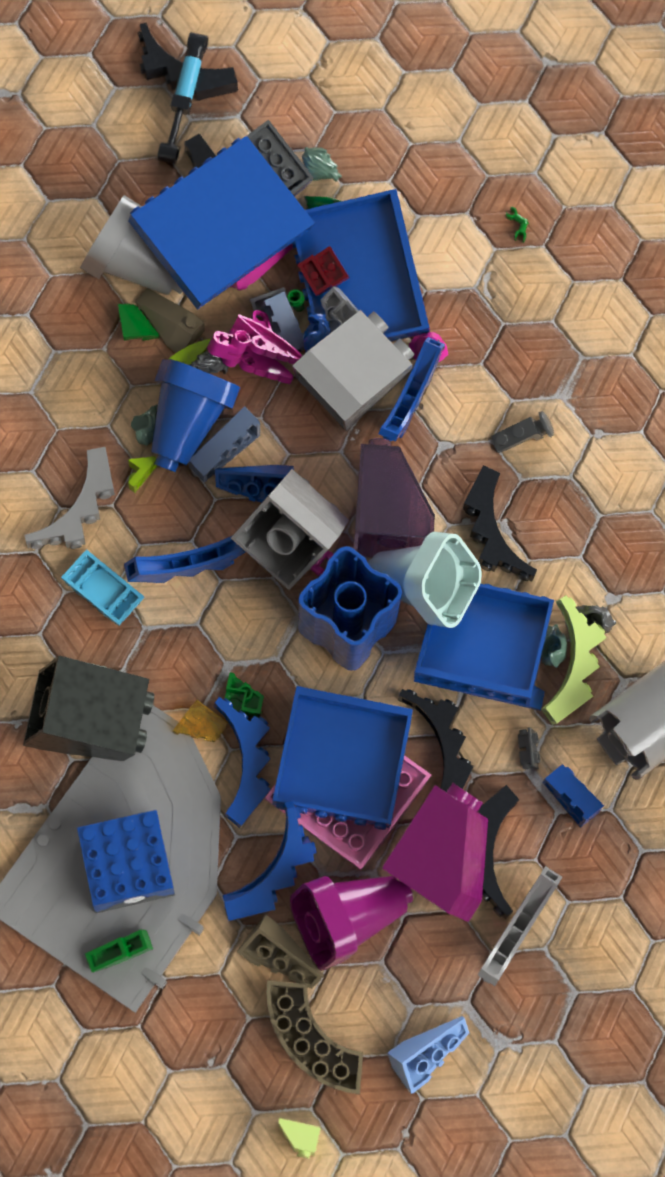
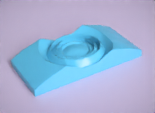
[61,549,145,626]

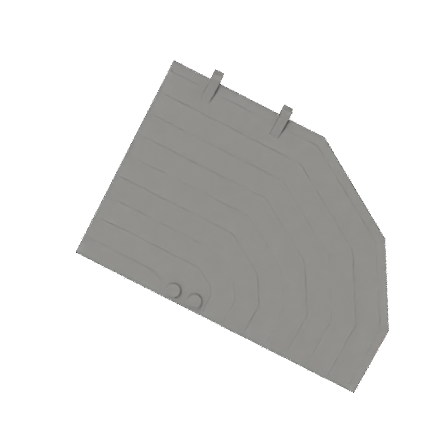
[0,705,221,1013]

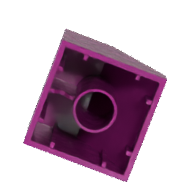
[382,783,488,922]

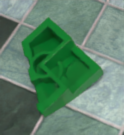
[118,304,159,341]
[225,672,264,718]

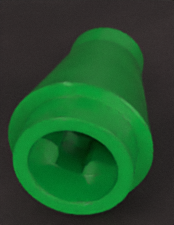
[287,289,305,312]

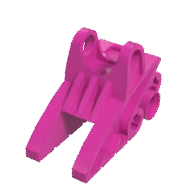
[207,310,302,384]

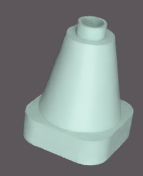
[368,532,482,628]

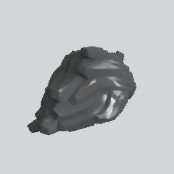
[189,351,229,374]
[575,605,616,634]

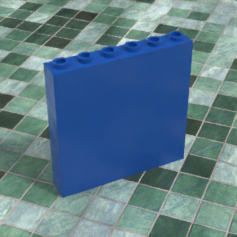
[414,584,554,708]
[272,686,413,830]

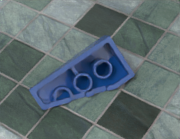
[215,465,294,503]

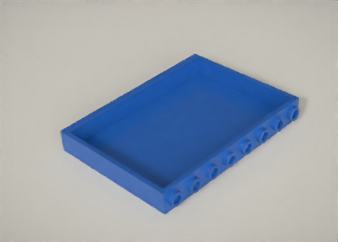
[128,136,315,310]
[292,189,430,342]

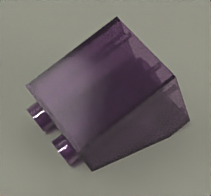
[353,438,435,558]

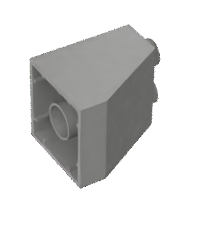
[293,310,414,431]
[231,469,349,590]

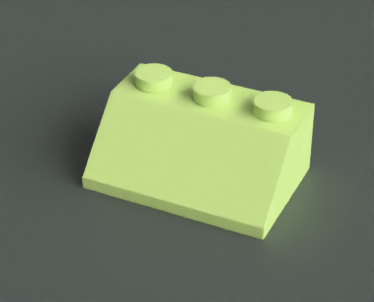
[278,1118,321,1159]

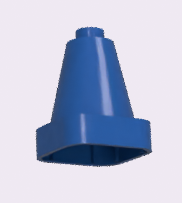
[151,359,241,472]

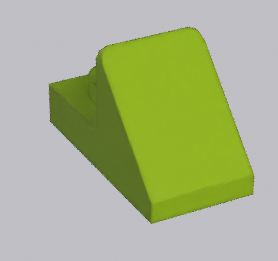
[128,456,157,493]

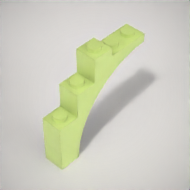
[541,595,606,725]

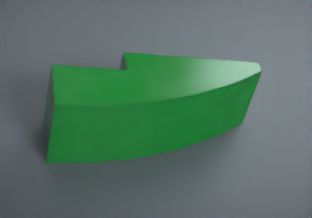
[85,929,154,973]

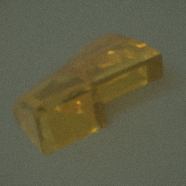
[173,700,228,742]

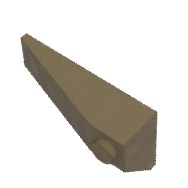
[136,288,205,353]
[237,915,324,989]

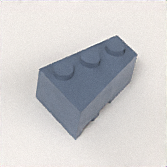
[261,292,305,352]

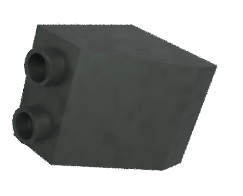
[23,655,154,761]

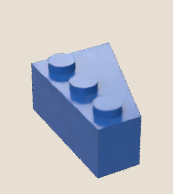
[542,764,604,828]

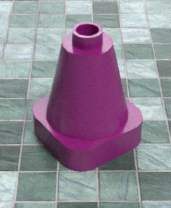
[290,876,413,971]

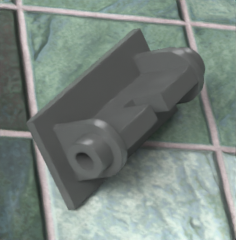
[518,727,540,769]

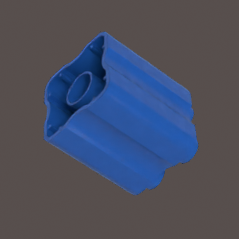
[298,546,402,671]

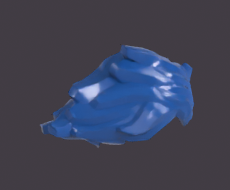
[303,314,330,353]

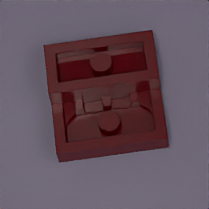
[298,246,350,296]

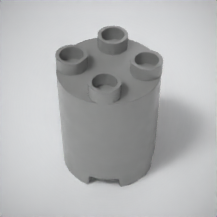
[589,661,665,780]

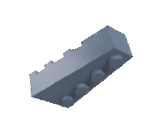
[189,406,260,483]

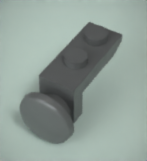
[491,411,554,453]

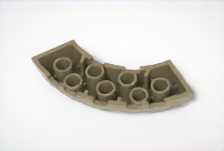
[267,980,363,1095]

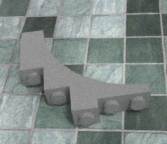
[25,447,115,549]
[478,866,562,986]

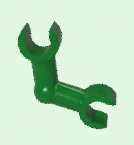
[505,207,529,243]

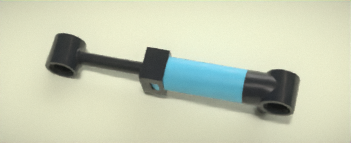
[157,32,209,164]

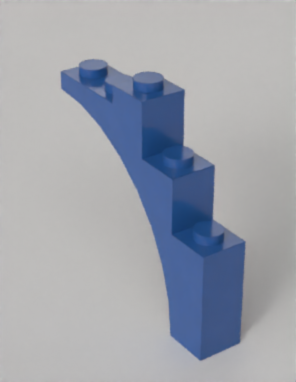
[378,337,445,442]
[124,535,246,583]
[214,697,271,828]
[222,801,317,921]

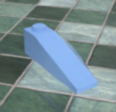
[387,1016,469,1094]

